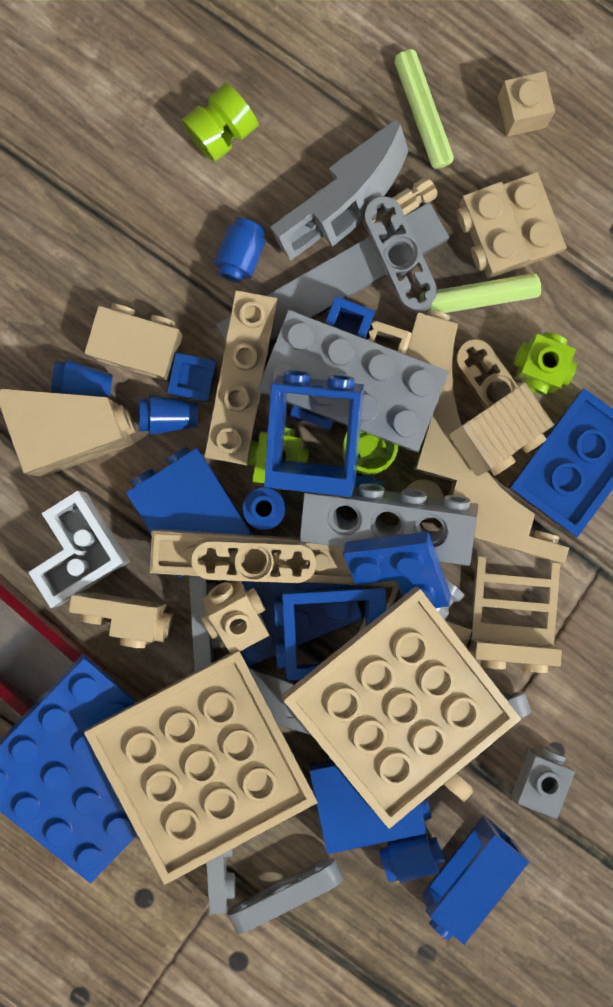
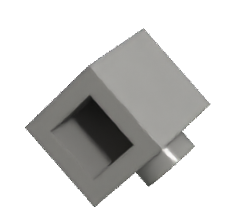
[511,747,575,819]

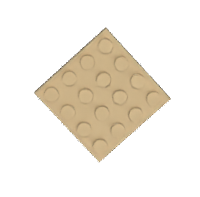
[281,586,521,829]
[84,650,318,885]

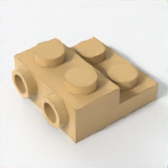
[457,172,567,280]
[69,591,172,648]

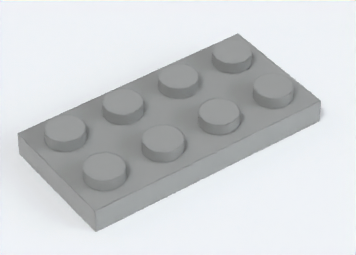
[257,310,449,453]

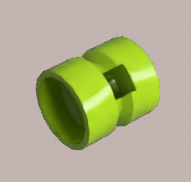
[180,83,259,163]
[342,431,398,475]

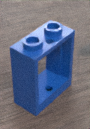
[264,370,365,497]
[273,586,386,680]
[422,816,529,945]

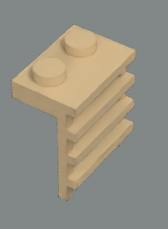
[468,556,562,673]

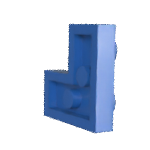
[343,531,451,608]

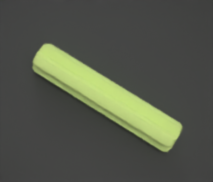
[395,49,454,169]
[419,273,541,314]

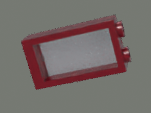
[0,574,107,716]

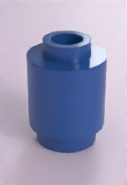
[213,217,266,283]
[243,488,286,530]
[380,831,444,884]

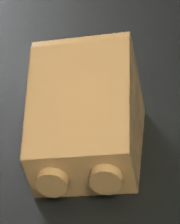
[0,389,136,477]

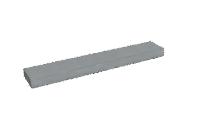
[216,202,450,343]

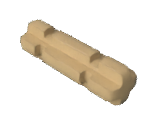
[362,177,438,232]

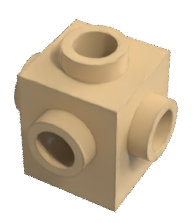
[201,581,269,654]

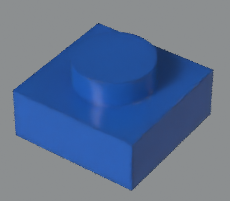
[167,353,217,403]

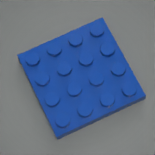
[0,653,138,884]

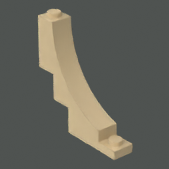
[405,310,569,564]

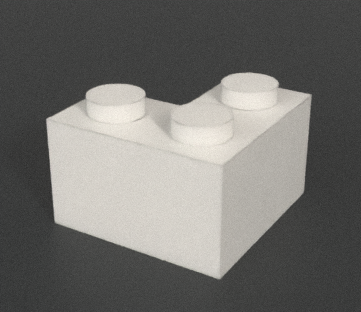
[28,491,130,608]

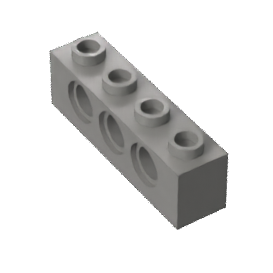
[300,483,479,566]

